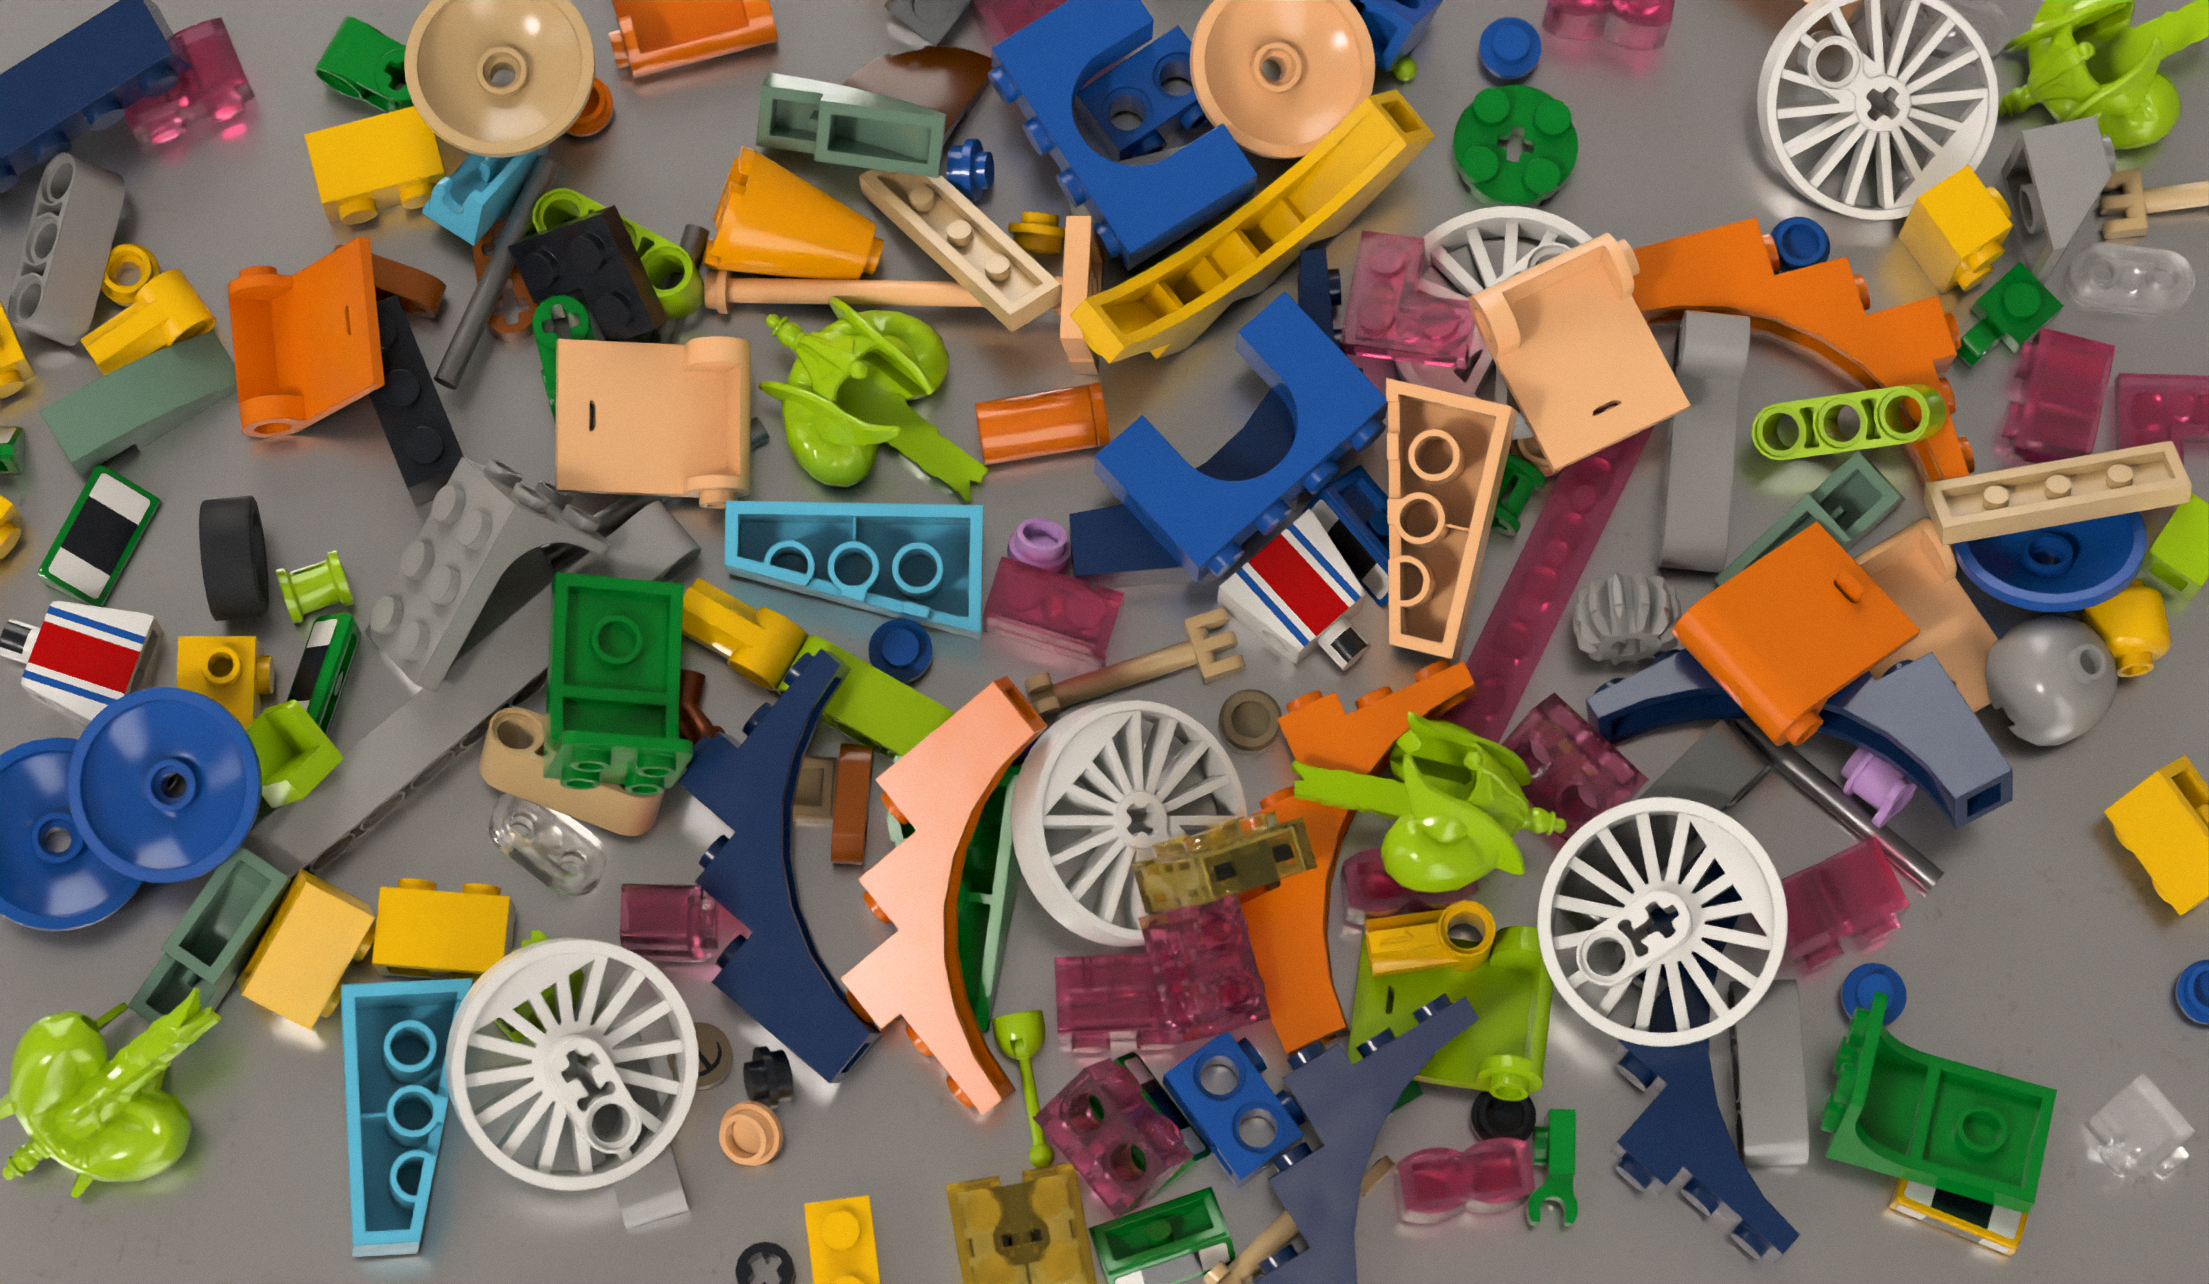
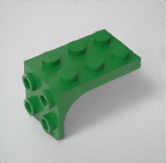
[543,572,693,795]
[1820,991,2057,1214]

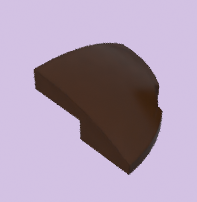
[842,45,993,145]

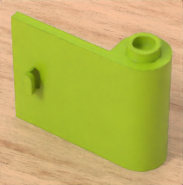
[1347,926,1554,1101]

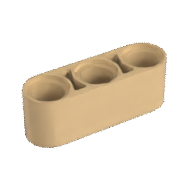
[478,707,666,836]

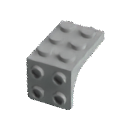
[364,456,611,692]

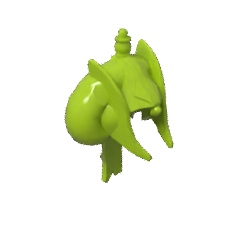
[1997,0,2209,149]
[759,297,989,504]
[1290,712,1567,893]
[0,988,221,1198]

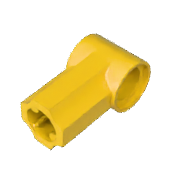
[80,268,217,375]
[682,577,808,691]
[1364,900,1496,978]

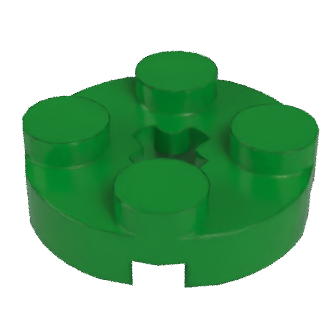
[1452,85,1578,208]

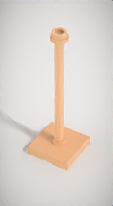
[704,216,1105,375]

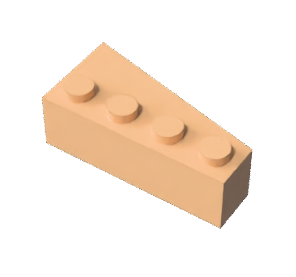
[1386,378,1518,661]

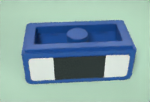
[1302,465,1389,606]

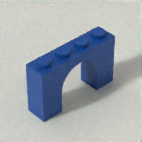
[988,0,1258,270]
[1094,291,1388,583]

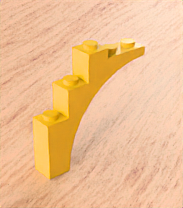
[1070,89,1436,364]

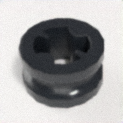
[735,1242,796,1284]

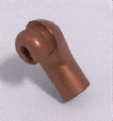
[679,669,726,746]

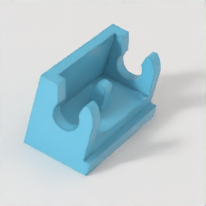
[422,144,549,246]

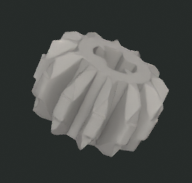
[1572,571,1682,665]

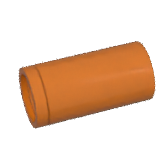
[974,382,1110,465]

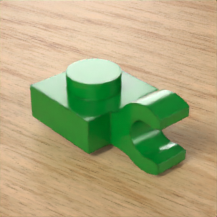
[1956,262,2064,368]
[1526,1109,1578,1227]

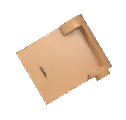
[1468,233,1690,473]
[555,336,751,509]
[1852,517,1998,713]

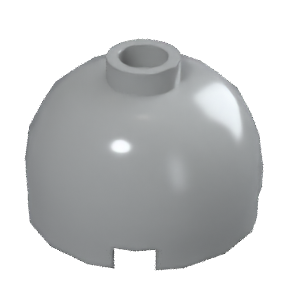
[1985,615,2118,746]

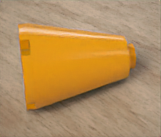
[702,146,884,280]

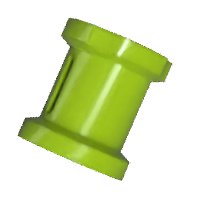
[275,550,354,624]

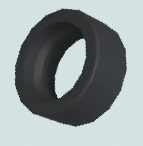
[199,495,268,621]

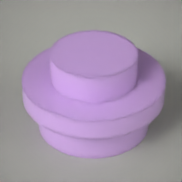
[1007,518,1071,576]

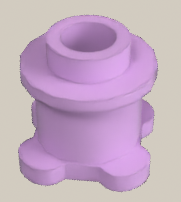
[1841,748,1917,828]

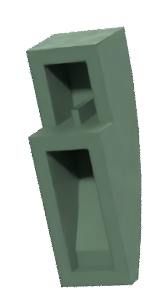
[756,73,947,178]
[39,331,237,476]
[1714,451,1905,585]
[127,845,291,1049]

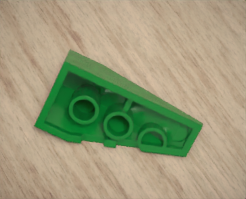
[886,755,1022,1031]

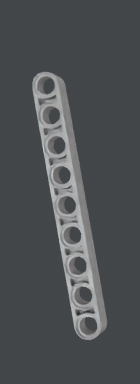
[242,501,702,905]

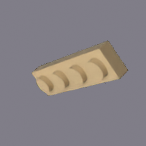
[859,169,1062,333]
[1924,441,2192,546]

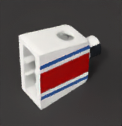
[1217,509,1371,671]
[0,601,164,727]

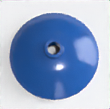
[1953,511,2147,612]
[67,687,262,883]
[0,737,143,931]

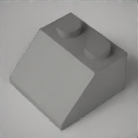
[2001,116,2116,285]

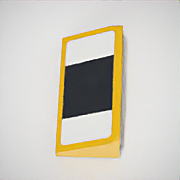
[1888,1178,2028,1256]

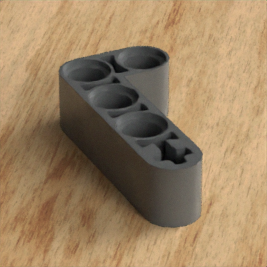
[1557,719,1775,932]

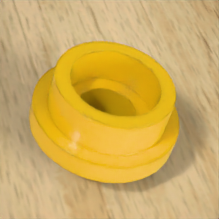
[1007,212,1065,255]
[101,243,161,306]

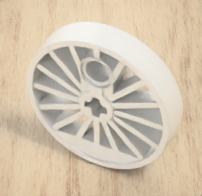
[1757,0,1999,220]
[1385,206,1593,440]
[1011,700,1248,947]
[1538,797,1788,1047]
[445,938,699,1191]

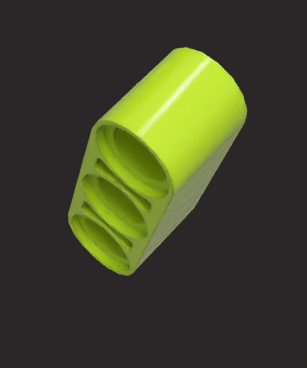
[533,188,704,319]
[1751,384,1946,460]
[776,635,955,762]

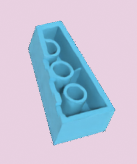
[724,501,983,641]
[340,978,473,1257]

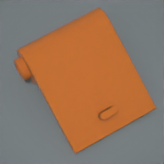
[609,0,778,78]
[227,237,385,438]
[1672,521,1921,747]

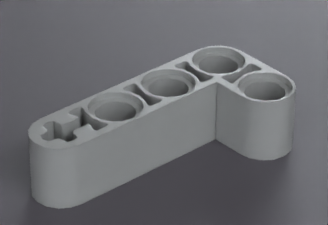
[1658,310,1750,573]

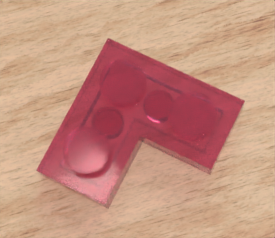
[1340,230,1475,369]
[2115,373,2209,466]

